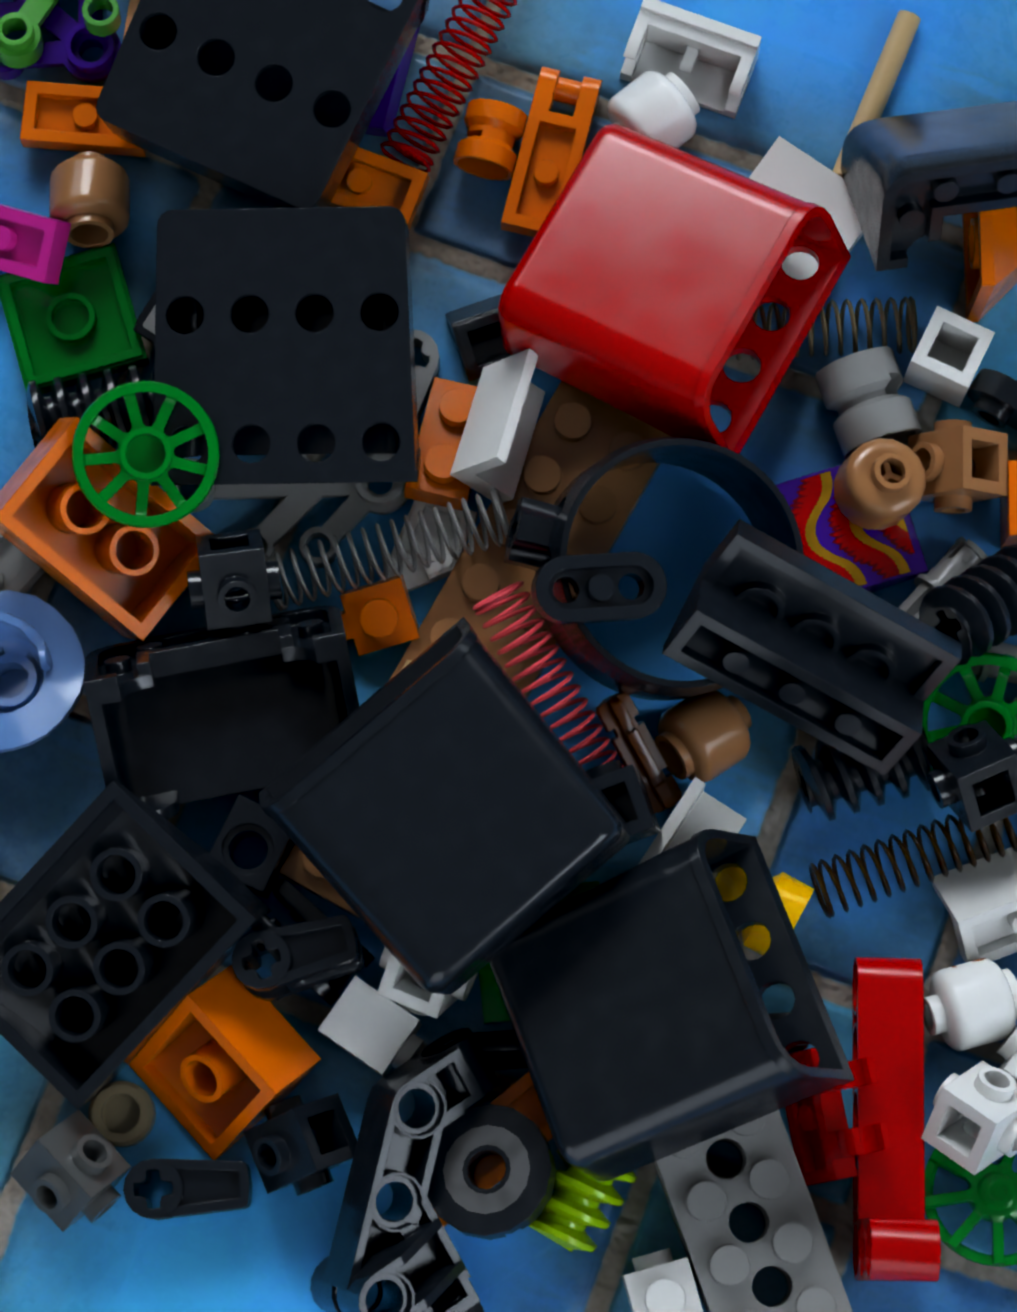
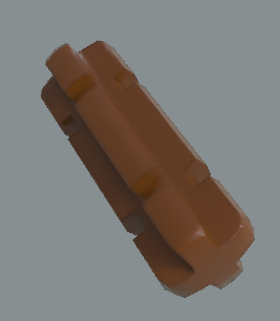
[596,693,682,813]

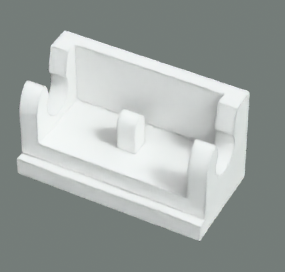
[620,0,762,119]

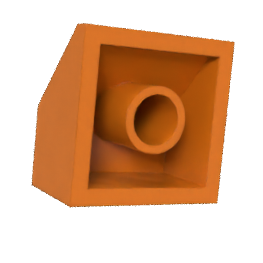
[128,965,321,1160]

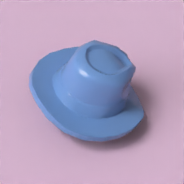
[0,590,85,753]

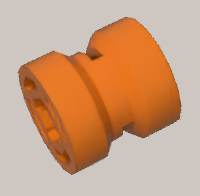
[453,98,528,181]

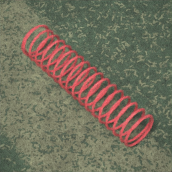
[472,581,624,768]

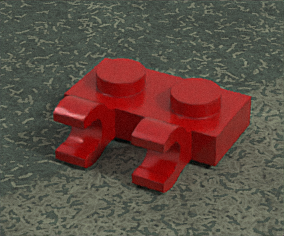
[785,1048,891,1186]

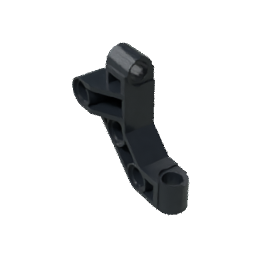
[310,1027,498,1312]

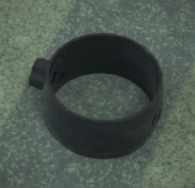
[504,437,804,701]

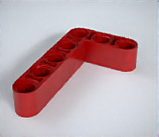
[852,957,941,1282]

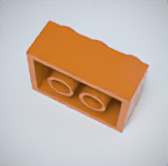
[0,417,214,641]

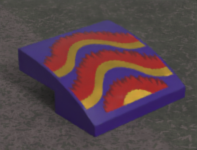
[776,465,929,593]

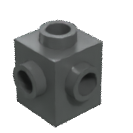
[10,1109,132,1232]

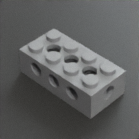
[653,1110,853,1312]

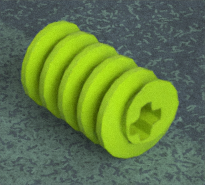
[528,1149,638,1252]

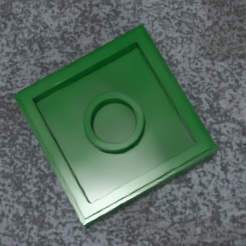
[0,243,150,394]

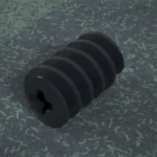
[26,365,154,447]
[919,545,1017,665]
[791,726,933,821]

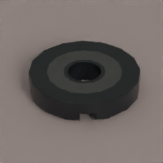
[427,1104,557,1240]

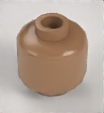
[49,151,130,249]
[834,438,926,530]
[654,690,752,783]

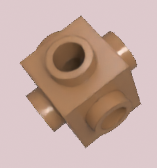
[908,419,1008,514]

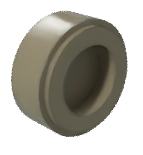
[88,1081,156,1147]

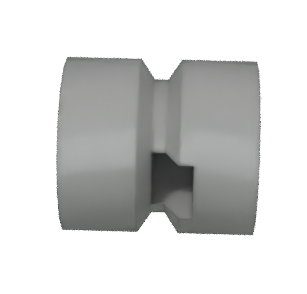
[815,346,922,459]

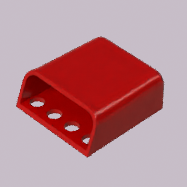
[498,124,851,454]

